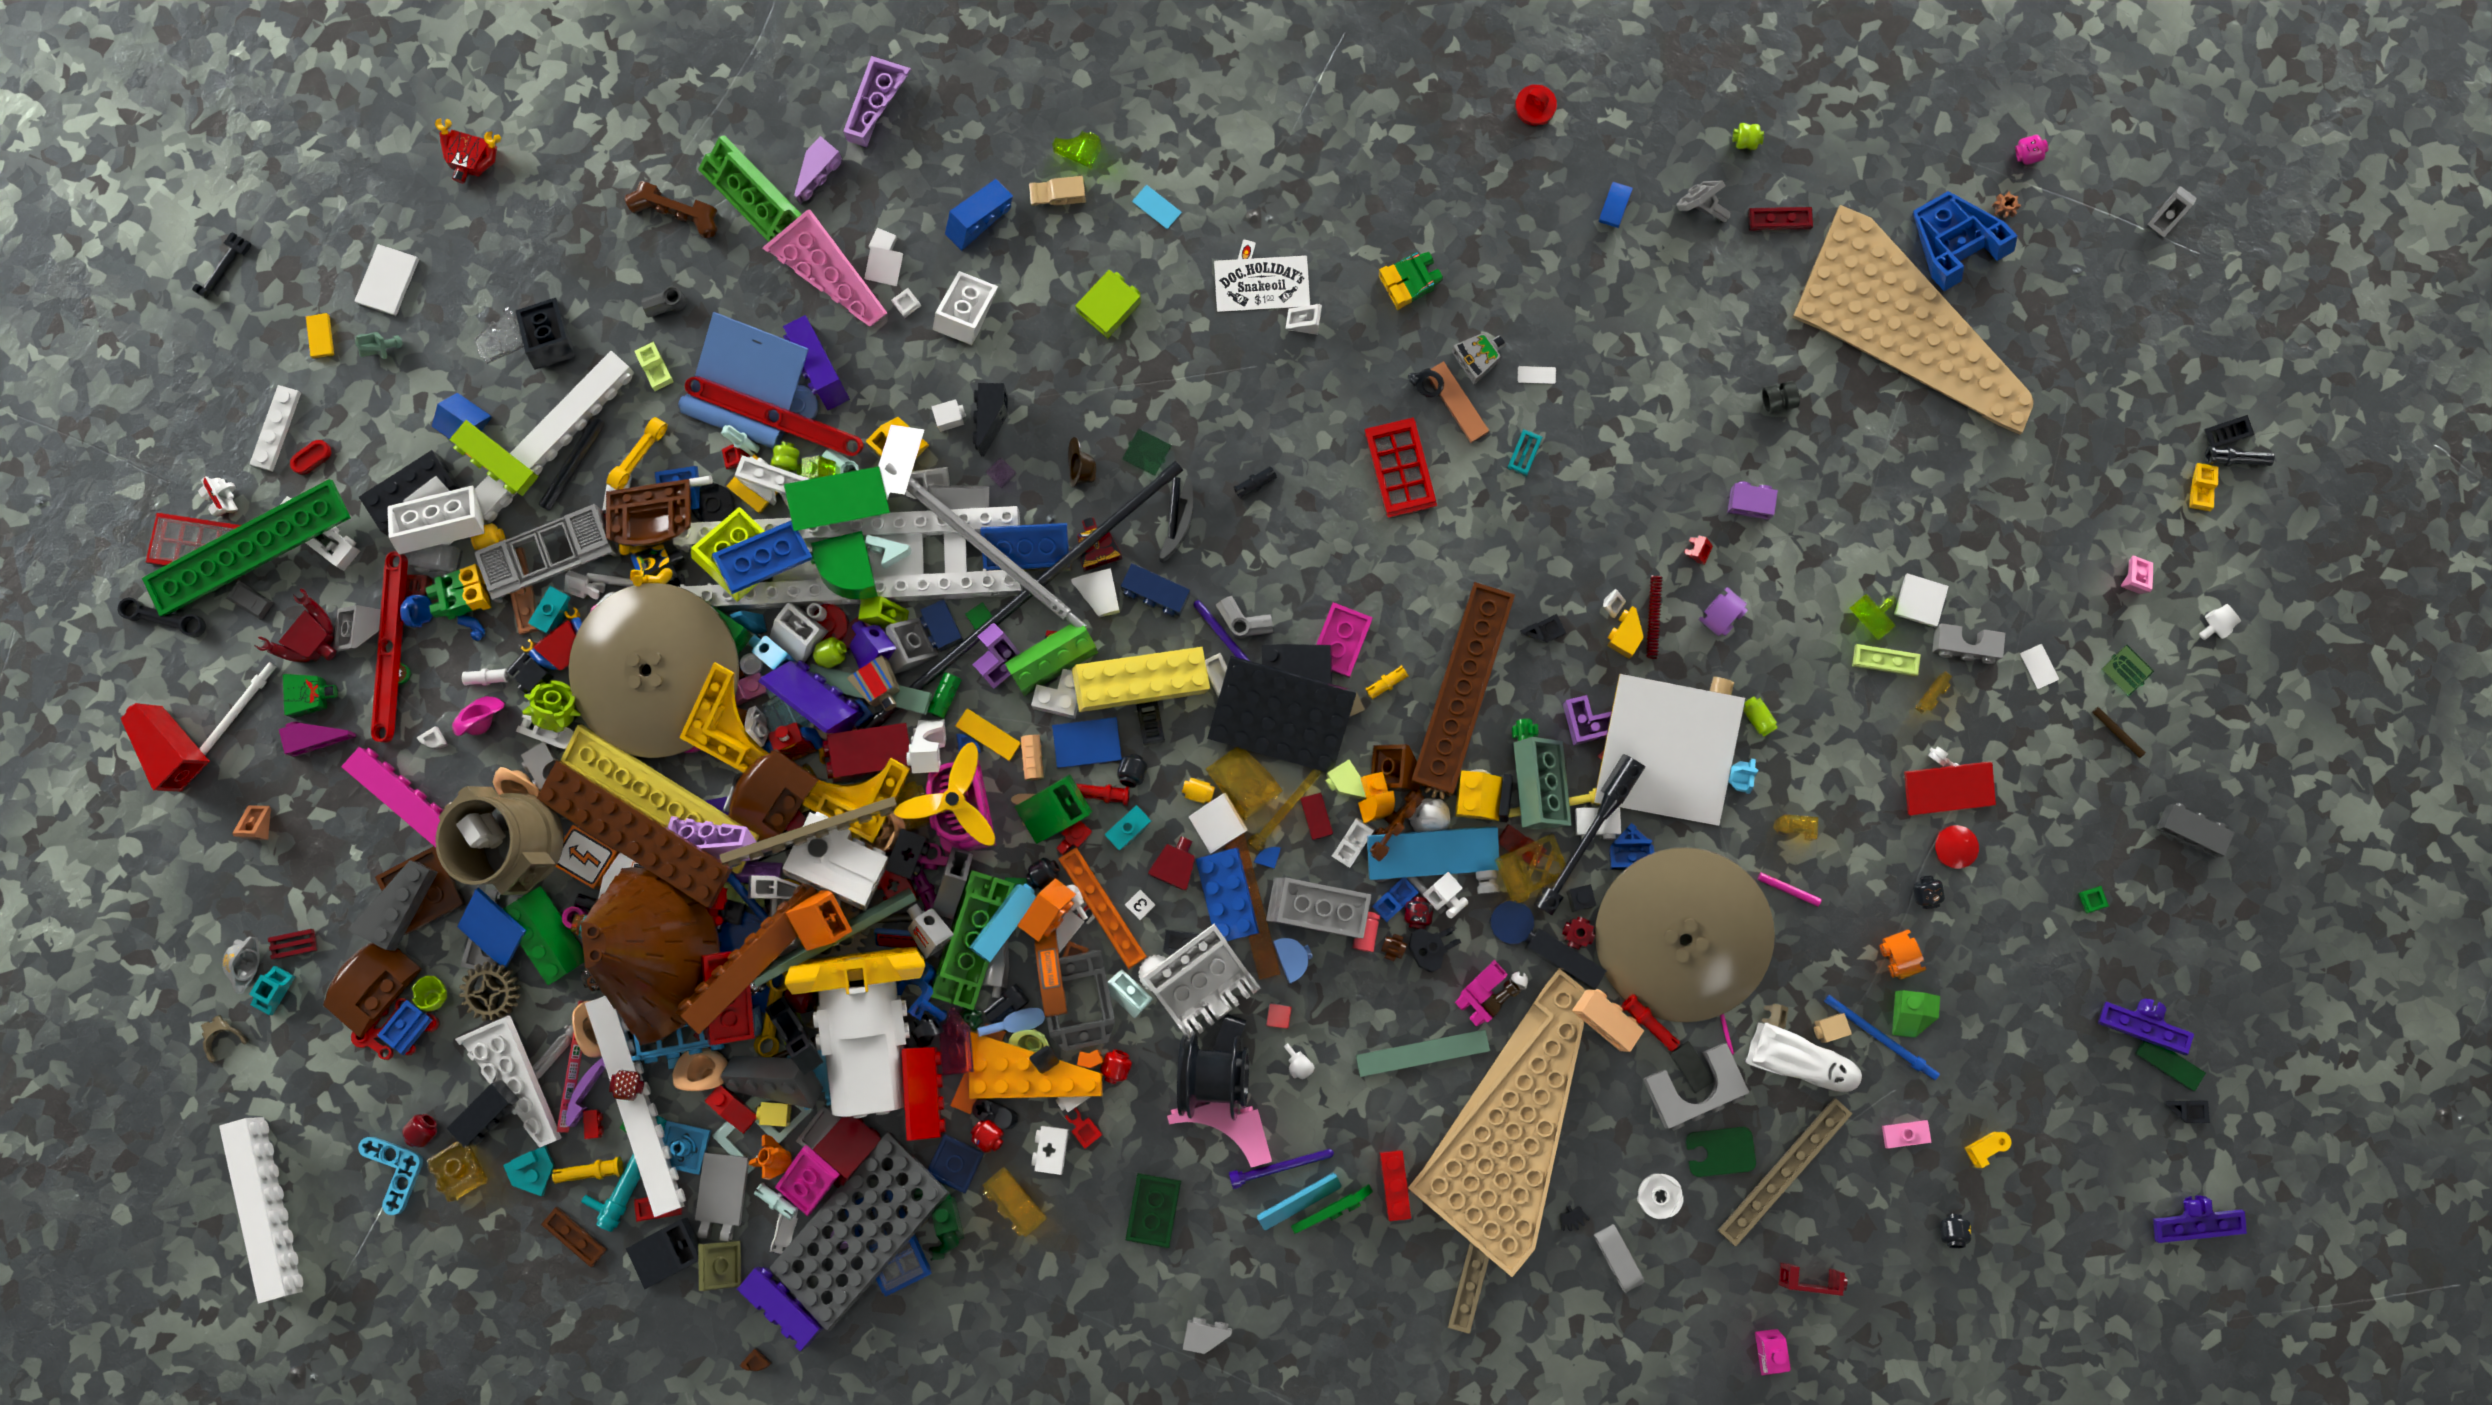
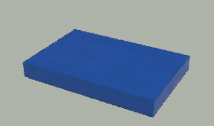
[1052,717,1122,769]

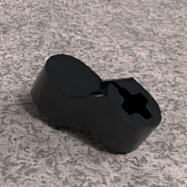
[972,1099,1018,1129]

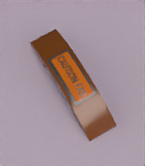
[1034,929,1067,1017]

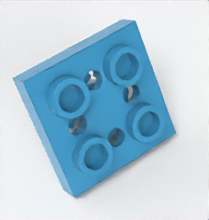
[662,1121,712,1175]

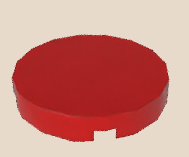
[814,604,849,641]

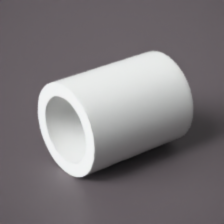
[807,603,827,621]

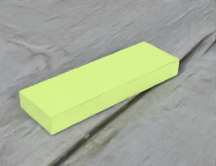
[1852,644,1921,676]

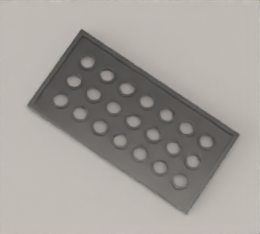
[769,1132,950,1331]

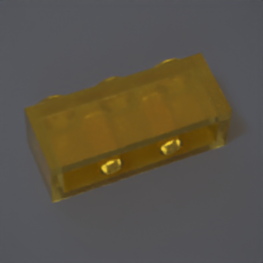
[982,1167,1047,1237]

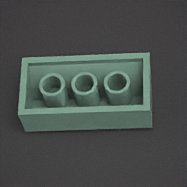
[1514,737,1572,829]

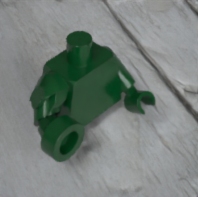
[914,1185,965,1261]

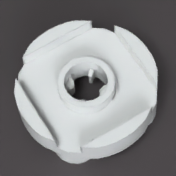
[1637,1174,1683,1219]

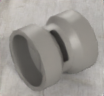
[1476,870,1499,894]

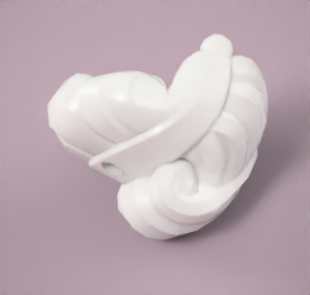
[1409,798,1450,832]

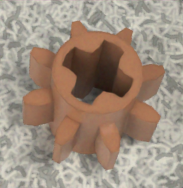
[1992,191,2021,220]

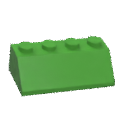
[1005,624,1098,696]

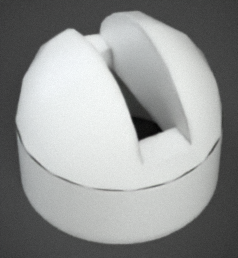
[1511,971,1528,989]

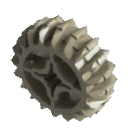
[459,961,521,1021]

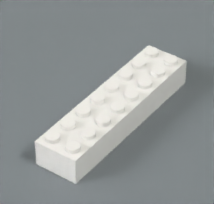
[219,1117,303,1304]

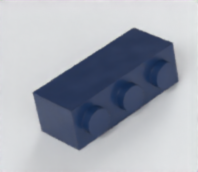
[1121,563,1190,617]

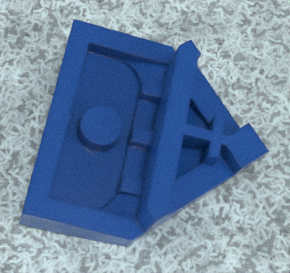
[1609,823,1654,870]

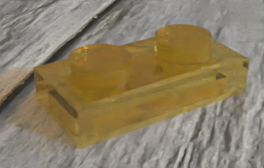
[1915,671,1953,714]

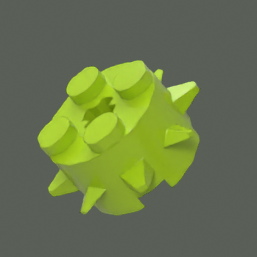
[522,680,581,733]

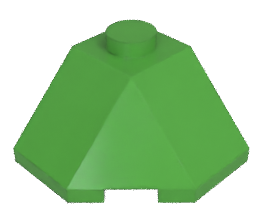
[1892,990,1940,1038]

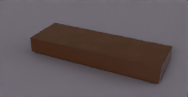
[541,1206,608,1268]

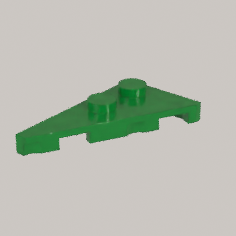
[1291,1184,1373,1234]

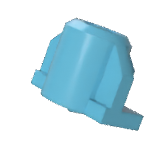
[1728,758,1758,794]

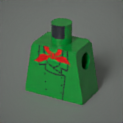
[283,674,338,718]

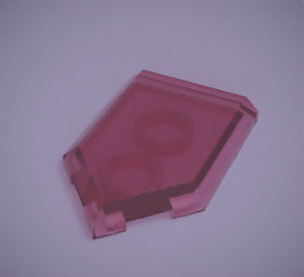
[939,1007,974,1076]

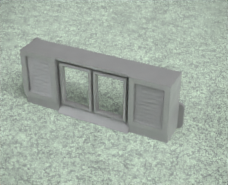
[474,504,621,603]

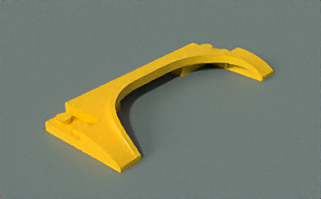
[679,662,910,843]

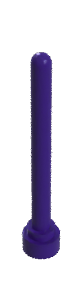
[1193,600,1250,661]
[1228,1149,1334,1189]

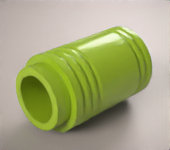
[1743,696,1778,737]

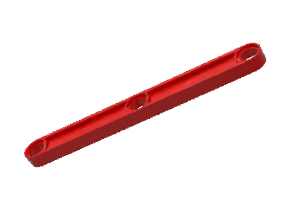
[685,376,863,456]
[371,551,408,743]

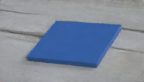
[457,888,526,969]

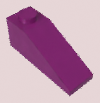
[278,721,356,757]

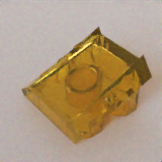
[427,1141,487,1202]

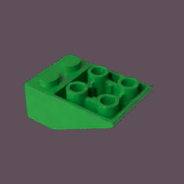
[1014,774,1092,844]

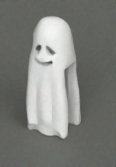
[1745,1023,1862,1092]

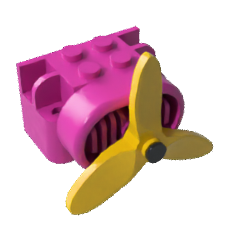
[894,742,997,856]

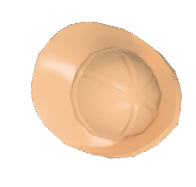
[493,767,540,796]
[572,1001,602,1058]
[672,1048,728,1091]

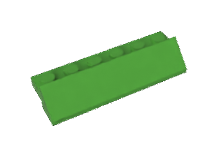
[698,135,802,242]
[931,870,1014,1010]

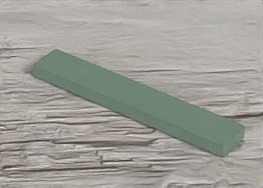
[809,663,932,715]
[1356,1029,1490,1077]

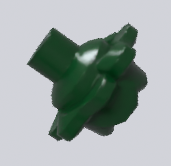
[956,1007,983,1033]

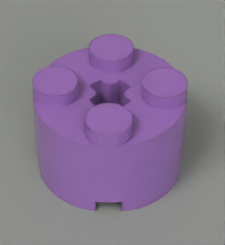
[1698,587,1748,636]

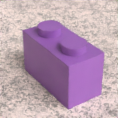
[1727,481,1778,520]

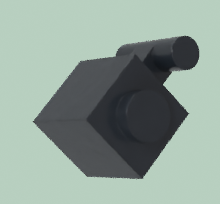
[506,651,554,694]

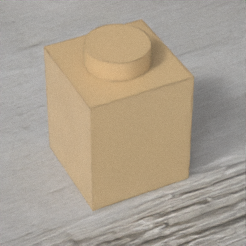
[1814,1013,1852,1043]

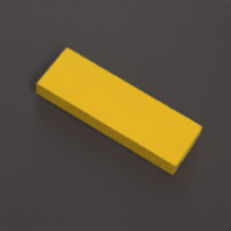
[955,708,1021,762]

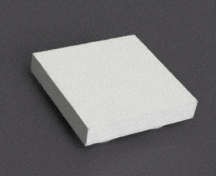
[1894,573,1949,628]

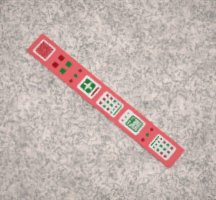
[557,1001,585,1133]

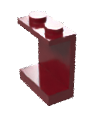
[1779,1262,1848,1296]

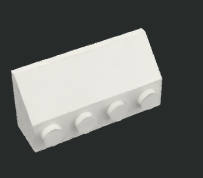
[388,485,484,554]

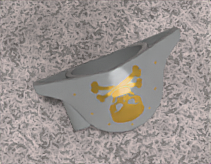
[222,937,260,994]

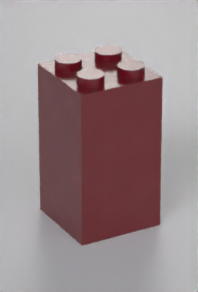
[823,723,912,784]

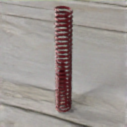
[1646,576,1663,659]

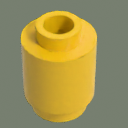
[1182,778,1215,804]

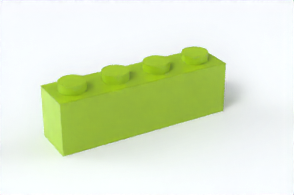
[449,420,539,496]

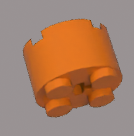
[1879,929,1926,980]

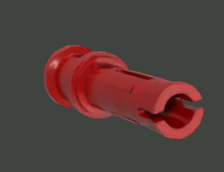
[1076,784,1130,806]
[1621,994,1680,1051]

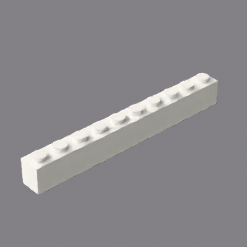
[475,351,634,525]
[585,996,686,1217]

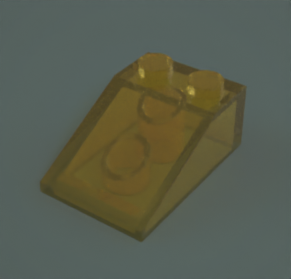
[1205,747,1283,821]

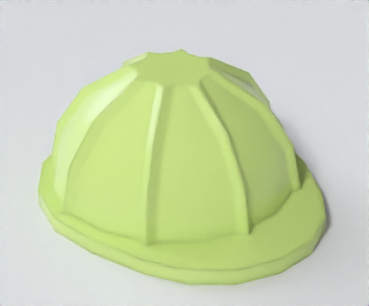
[1008,1029,1050,1052]

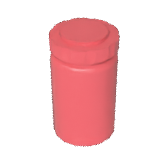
[1352,912,1380,952]

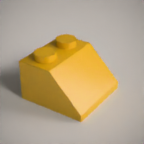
[1455,770,1503,821]

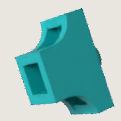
[528,586,571,635]
[1104,805,1152,851]
[249,966,296,1016]

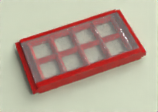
[1364,417,1437,518]
[146,513,241,566]

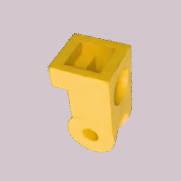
[1965,1132,2011,1168]

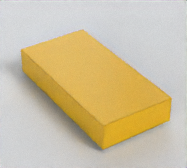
[306,313,334,359]

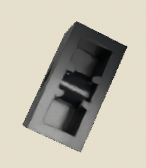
[885,828,930,881]

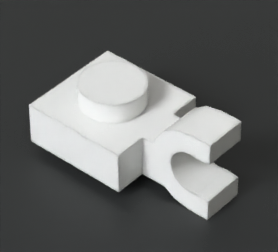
[564,570,606,599]

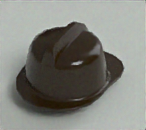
[1068,437,1096,487]

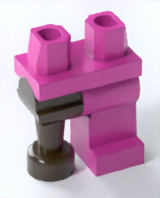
[1455,960,1521,1026]

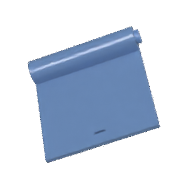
[678,312,809,449]

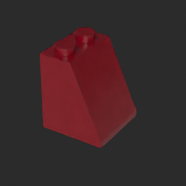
[812,1116,881,1188]

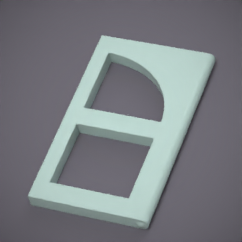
[712,1096,814,1174]

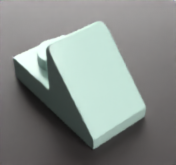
[865,535,912,569]

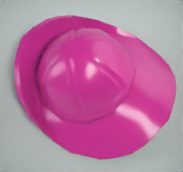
[452,696,505,736]

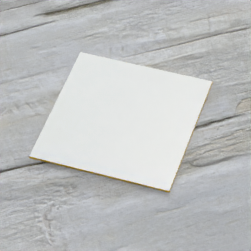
[1594,674,1745,826]

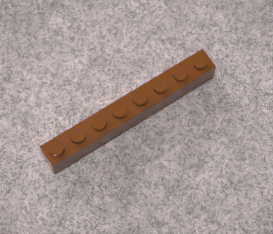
[675,884,818,1034]

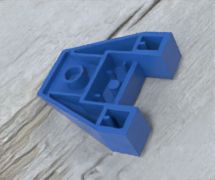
[1913,191,2017,291]

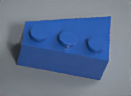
[945,179,1013,251]

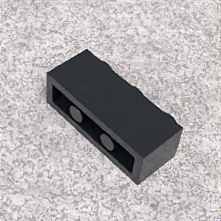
[447,1080,519,1148]

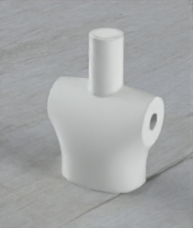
[2199,604,2241,640]

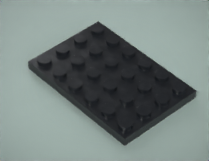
[1207,656,1357,773]

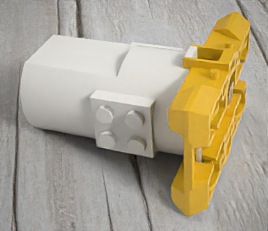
[785,946,925,1118]

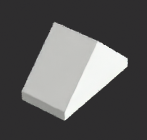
[1285,304,1322,335]

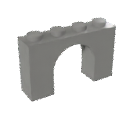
[1643,1043,1749,1131]

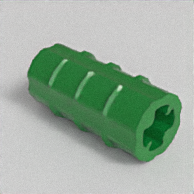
[927,672,962,719]

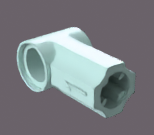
[820,448,861,474]

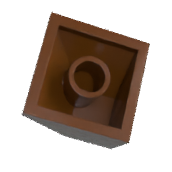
[1371,744,1420,792]

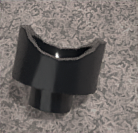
[911,1014,945,1048]

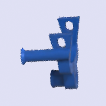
[896,962,947,1022]

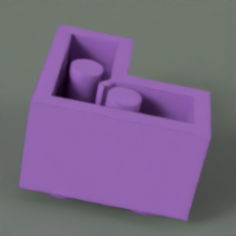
[972,622,1020,689]
[1563,695,1612,745]

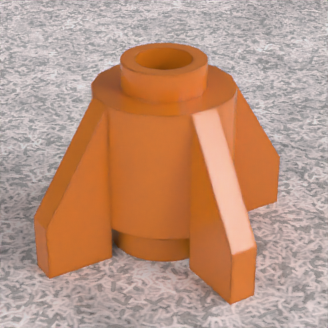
[749,1135,792,1180]

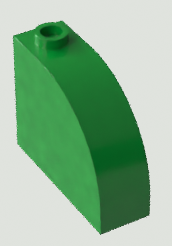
[810,531,878,600]

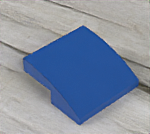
[654,466,700,510]

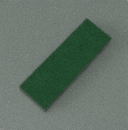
[2135,1040,2206,1092]

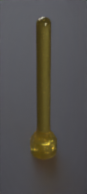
[1247,769,1322,853]

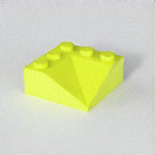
[691,507,765,602]

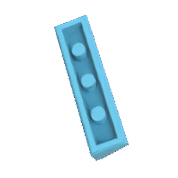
[1257,1173,1342,1230]

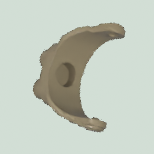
[201,1015,248,1063]

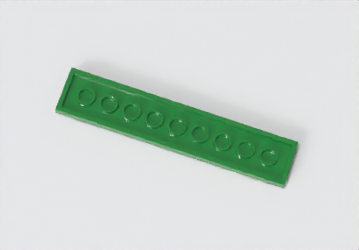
[142,479,351,616]

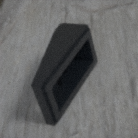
[2204,415,2255,448]
[1136,701,1165,746]

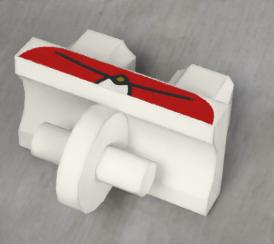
[198,477,238,516]

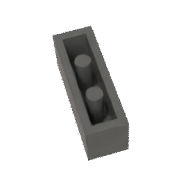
[2156,803,2235,858]

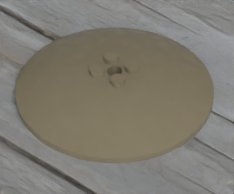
[569,583,739,758]
[1595,847,1775,1022]

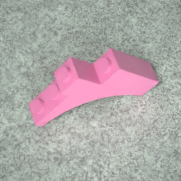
[1167,1102,1272,1167]

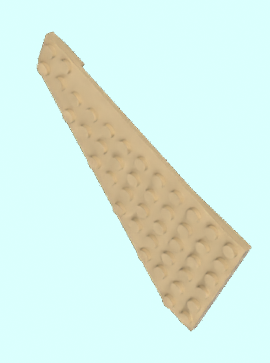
[1792,205,2033,435]
[1408,968,1585,1277]

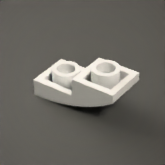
[745,706,770,747]

